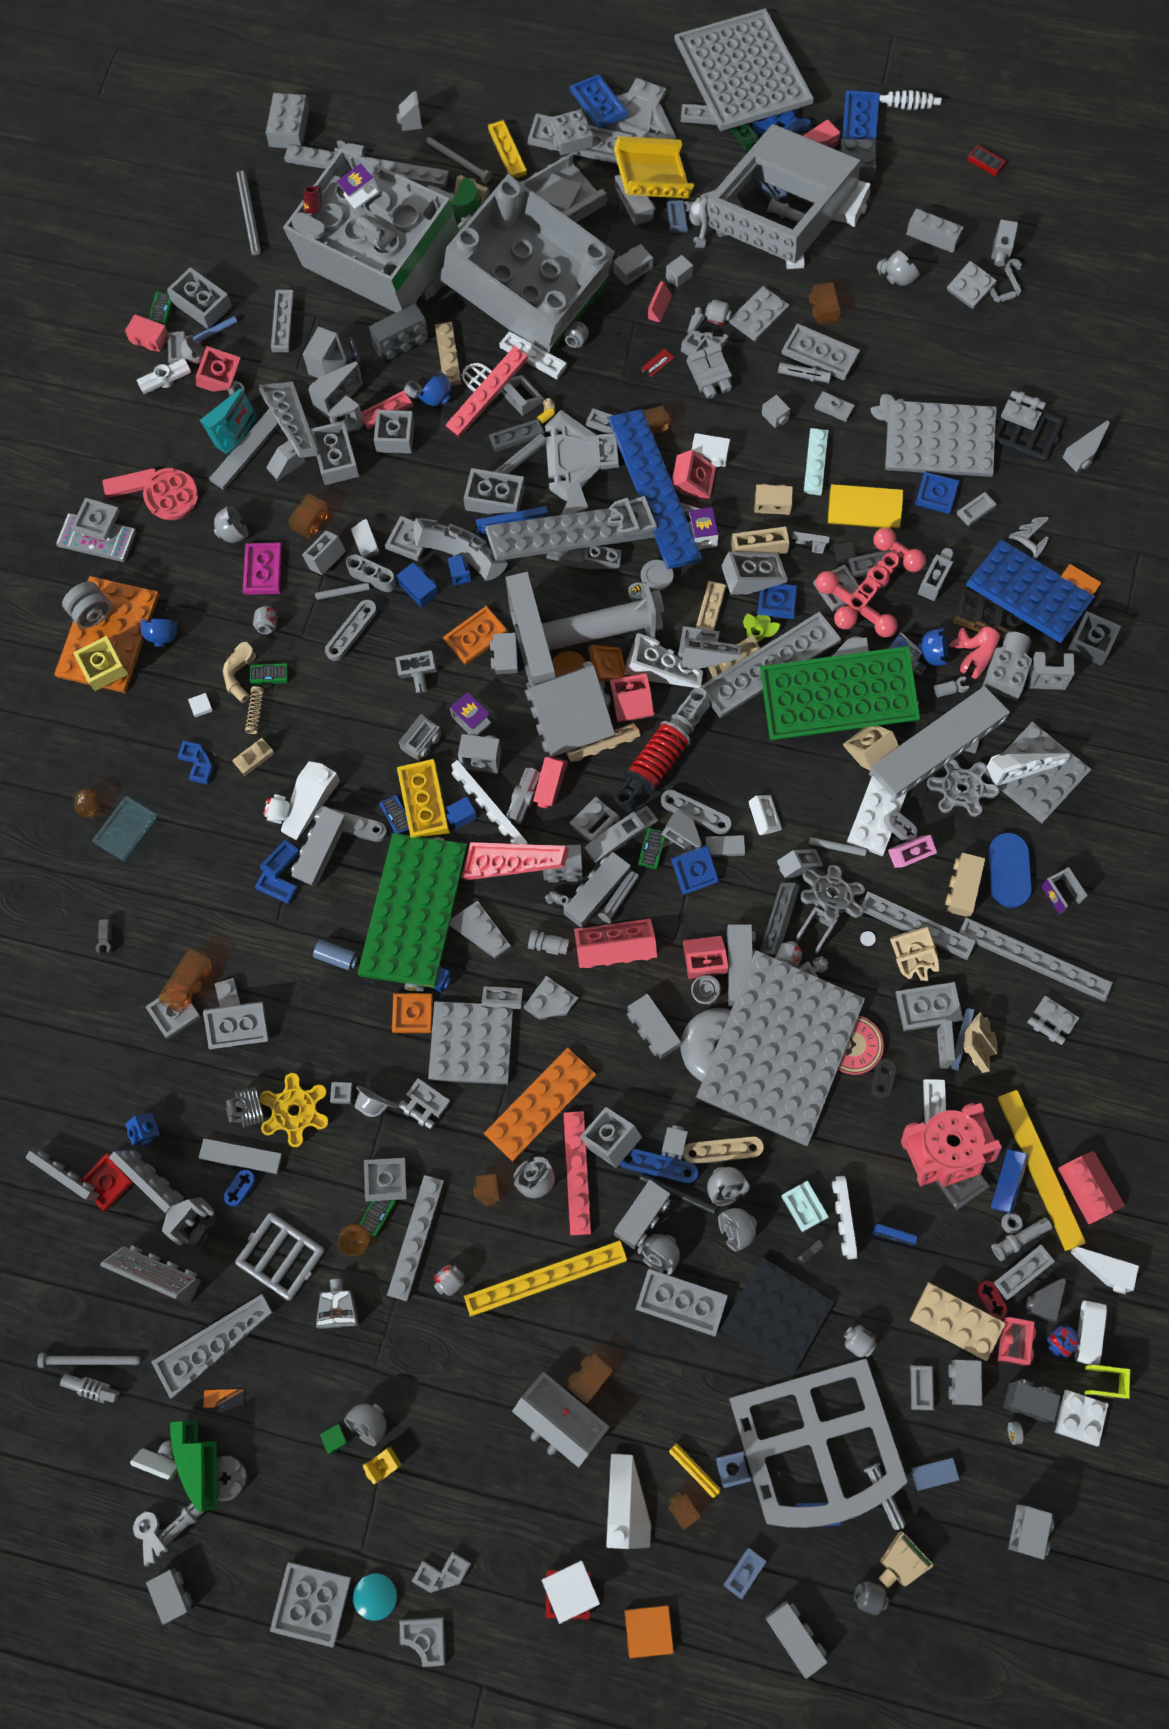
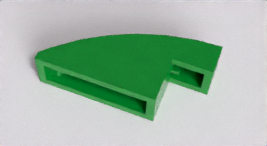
[170,1420,217,1512]

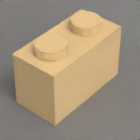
[754,484,792,515]

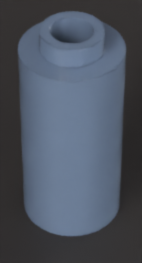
[313,940,359,971]

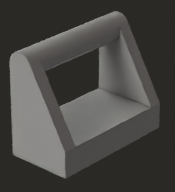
[501,375,544,416]
[328,395,364,433]

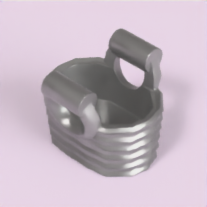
[226,1087,264,1128]

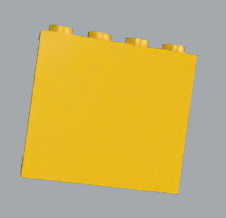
[614,136,694,198]

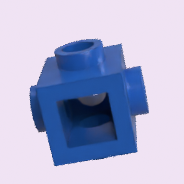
[125,1113,160,1147]

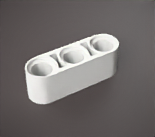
[1075,1300,1107,1365]

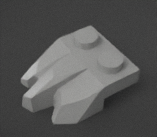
[608,496,657,535]

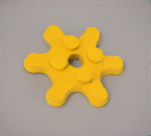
[259,1073,328,1147]

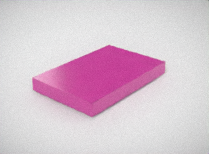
[243,543,282,594]

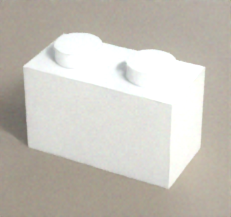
[692,433,730,467]

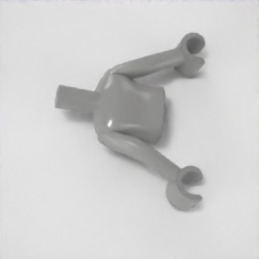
[684,194,710,248]

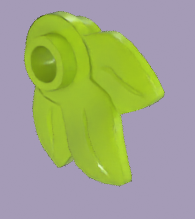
[743,614,780,642]

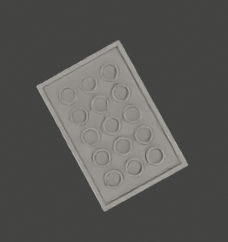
[885,401,996,477]

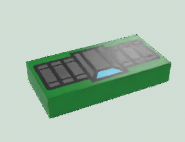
[148,292,172,326]
[250,663,288,685]
[638,828,665,869]
[358,1200,396,1237]

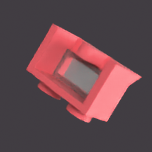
[998,1317,1036,1365]

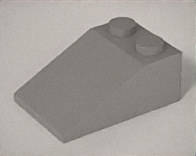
[308,361,363,419]
[721,552,788,594]

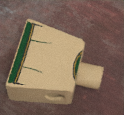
[879,1532,933,1588]

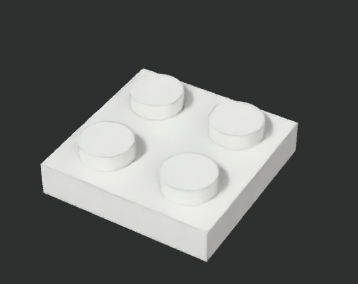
[1055,1390,1108,1446]

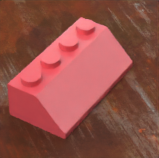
[574,919,657,968]

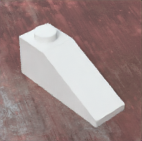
[1071,1247,1139,1294]

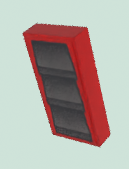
[968,145,1006,176]

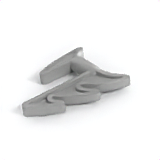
[1009,517,1049,559]

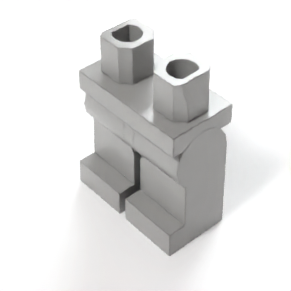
[686,343,732,399]

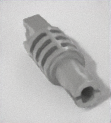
[60,1374,120,1403]

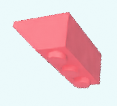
[1058,1151,1125,1224]

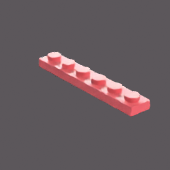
[446,346,529,438]
[564,1112,591,1236]

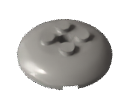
[680,1008,731,1082]

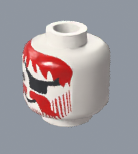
[264,795,290,824]

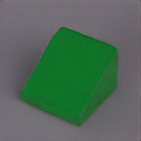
[320,1424,348,1454]

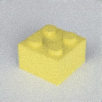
[73,636,128,691]

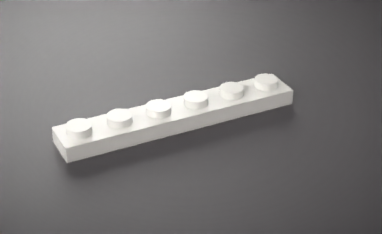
[451,760,528,845]

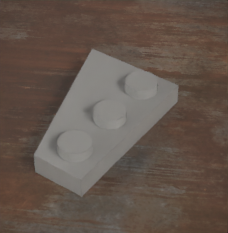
[449,901,511,959]

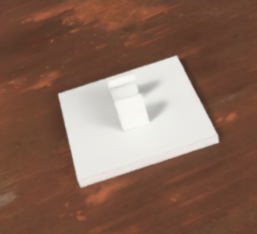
[542,1561,600,1624]

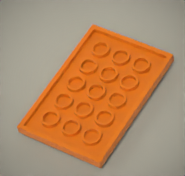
[54,576,159,693]

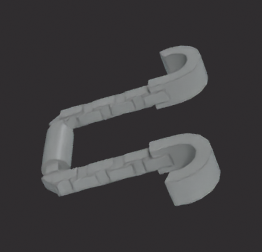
[983,259,1022,302]

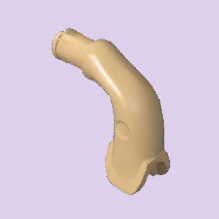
[223,642,256,703]

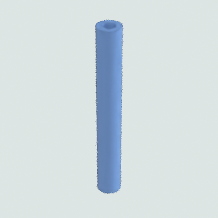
[193,316,237,342]

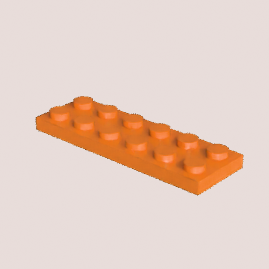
[484,1048,596,1162]

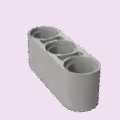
[346,555,396,592]

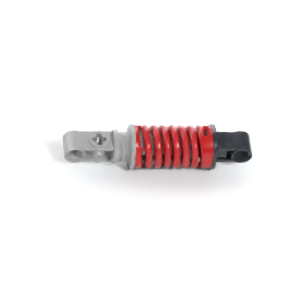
[616,688,710,813]

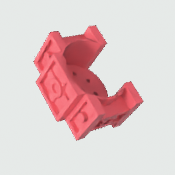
[901,1103,1002,1187]

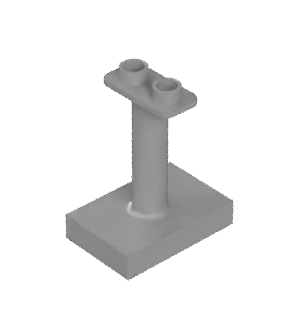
[506,572,664,686]

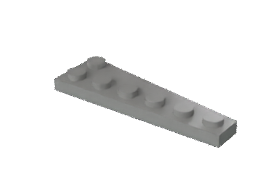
[259,382,317,458]
[152,1294,273,1399]

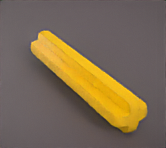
[669,1444,721,1498]

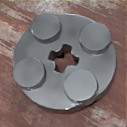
[217,1456,248,1501]

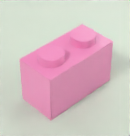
[888,835,937,868]

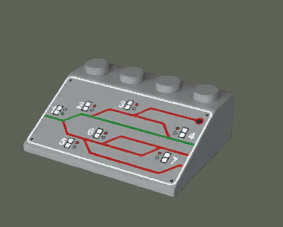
[100,1245,201,1304]

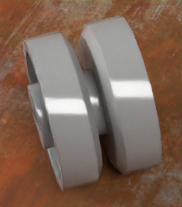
[62,581,112,629]

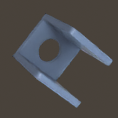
[715,1451,752,1488]

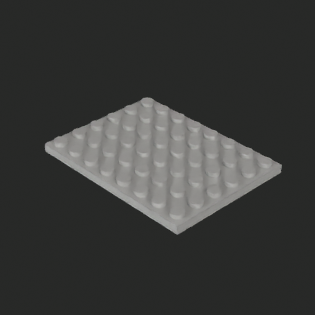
[675,8,813,131]
[696,951,865,1146]

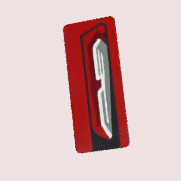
[641,349,674,377]

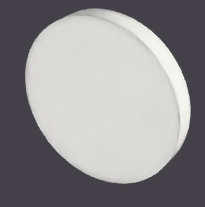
[860,931,876,946]

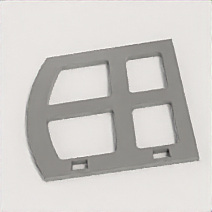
[729,1359,907,1528]

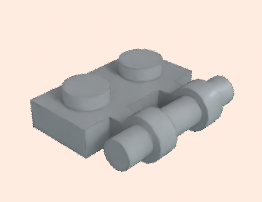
[1000,390,1046,430]
[1027,996,1079,1045]
[399,1079,450,1130]

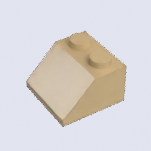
[843,726,899,770]

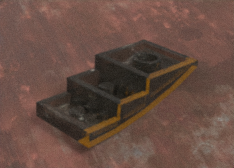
[953,588,1032,638]

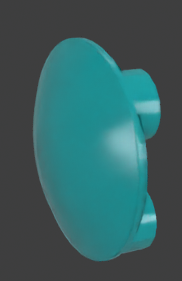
[353,1573,397,1621]

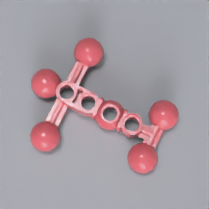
[816,528,926,637]

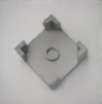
[1027,652,1074,690]

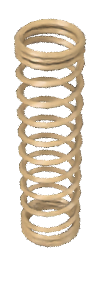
[245,686,264,734]

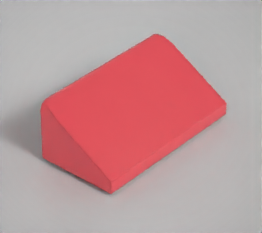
[648,281,672,322]

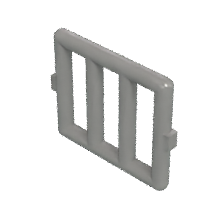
[235,1213,325,1301]

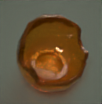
[337,1224,370,1256]

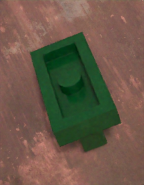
[730,123,757,152]

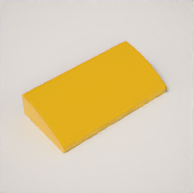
[828,484,903,529]
[397,759,450,838]

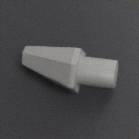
[687,307,705,334]

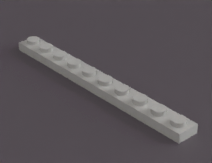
[284,144,449,189]

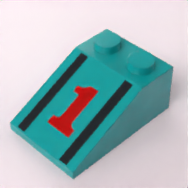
[200,388,257,454]

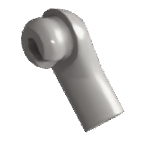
[545,891,569,905]

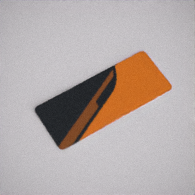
[204,1389,244,1408]

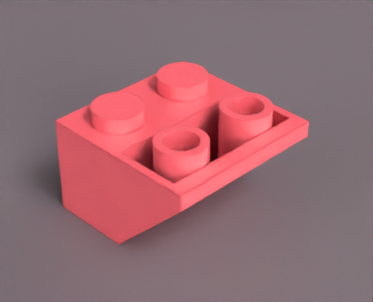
[610,673,654,723]
[683,936,728,979]

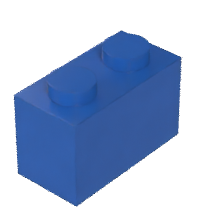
[396,563,438,608]

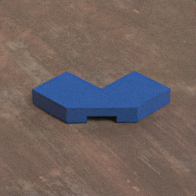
[177,740,214,785]

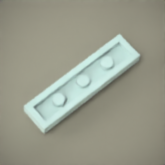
[804,428,828,495]

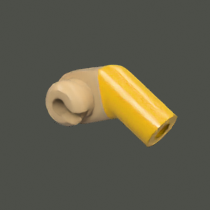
[537,398,555,424]

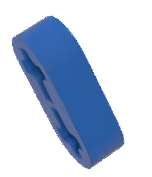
[224,1170,256,1207]

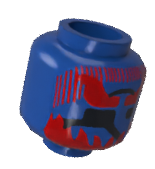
[1047,1326,1079,1358]

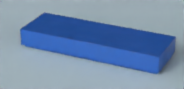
[991,1149,1029,1214]

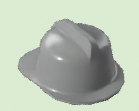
[355,1086,400,1117]

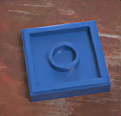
[915,472,959,514]
[757,584,797,619]
[671,845,719,895]

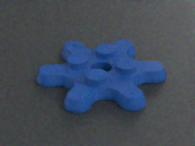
[750,109,812,134]

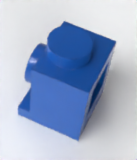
[448,555,471,585]

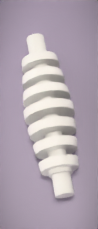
[879,90,941,110]

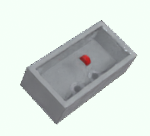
[512,1372,609,1468]

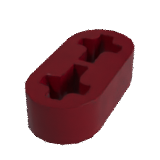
[976,1281,1007,1319]

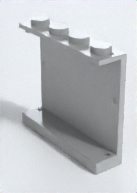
[520,153,606,223]
[525,661,615,757]

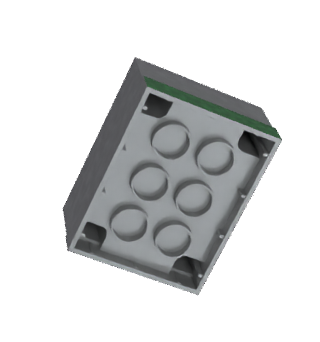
[283,148,459,313]
[440,174,615,354]

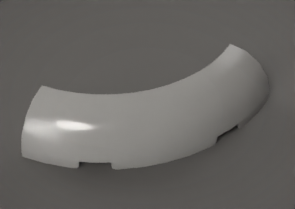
[414,518,508,581]

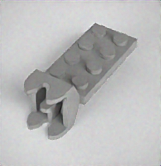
[109,1150,214,1246]

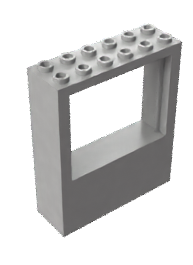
[708,124,860,264]

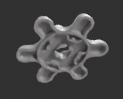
[927,759,999,817]
[801,865,865,922]

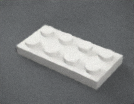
[847,776,907,856]

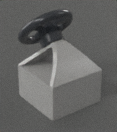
[303,327,364,378]

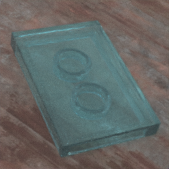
[92,796,157,862]

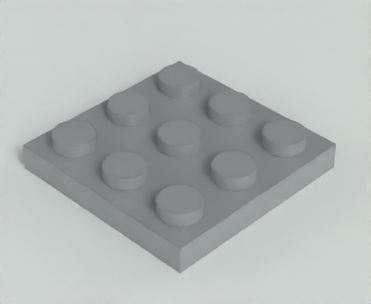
[270,1562,352,1647]

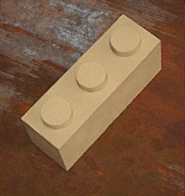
[731,527,789,554]
[945,853,985,918]

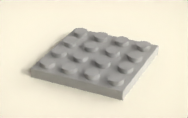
[983,722,1091,823]
[428,1002,513,1084]

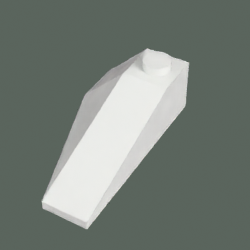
[624,633,703,688]
[987,753,1070,786]
[281,762,340,841]
[607,1454,651,1549]

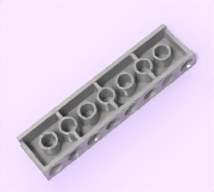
[869,686,1010,801]

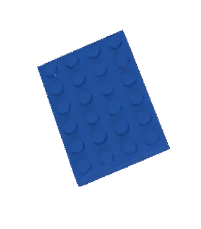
[966,540,1095,643]

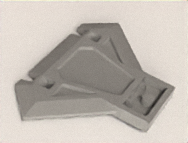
[593,78,676,140]
[545,410,619,502]

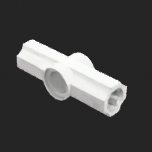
[137,358,191,394]

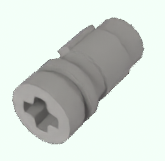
[528,930,569,955]

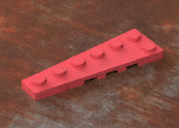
[461,842,569,880]

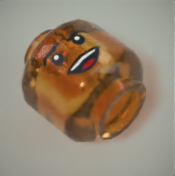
[73,789,99,818]

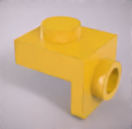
[363,1447,402,1484]

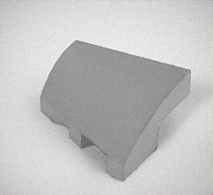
[681,331,728,355]

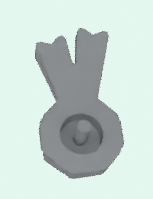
[133,1512,168,1567]

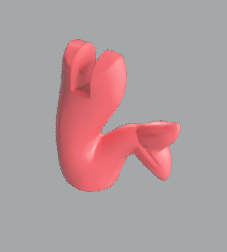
[948,627,1000,679]

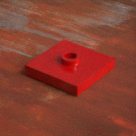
[80,1153,134,1211]

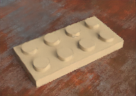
[910,1282,1006,1361]

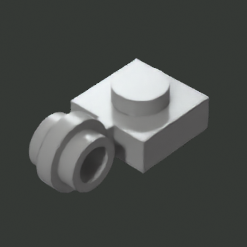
[797,957,828,978]

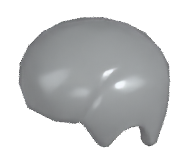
[180,335,205,364]
[691,975,721,1005]

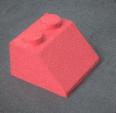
[196,346,240,392]
[672,450,716,499]

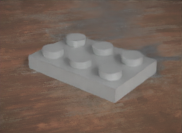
[729,286,789,342]
[895,982,963,1031]
[203,1001,269,1049]

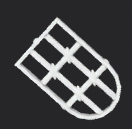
[462,363,501,402]

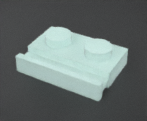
[781,1181,828,1232]

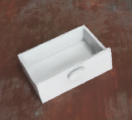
[832,181,870,227]

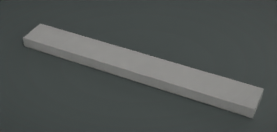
[959,918,1113,1001]

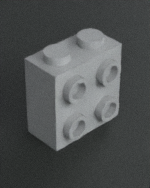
[548,109,593,155]

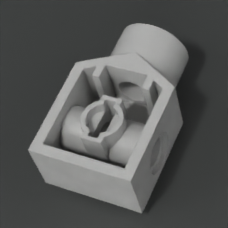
[982,632,1032,701]

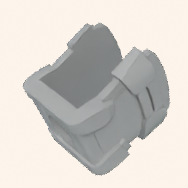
[355,203,397,250]

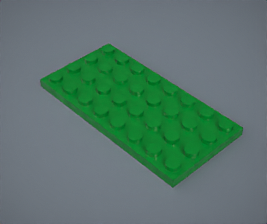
[760,646,920,741]
[358,833,467,988]

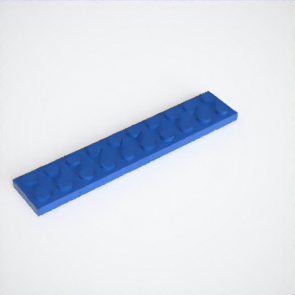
[609,409,702,570]

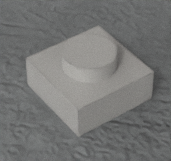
[330,1082,353,1104]

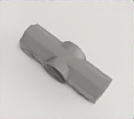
[506,768,541,825]

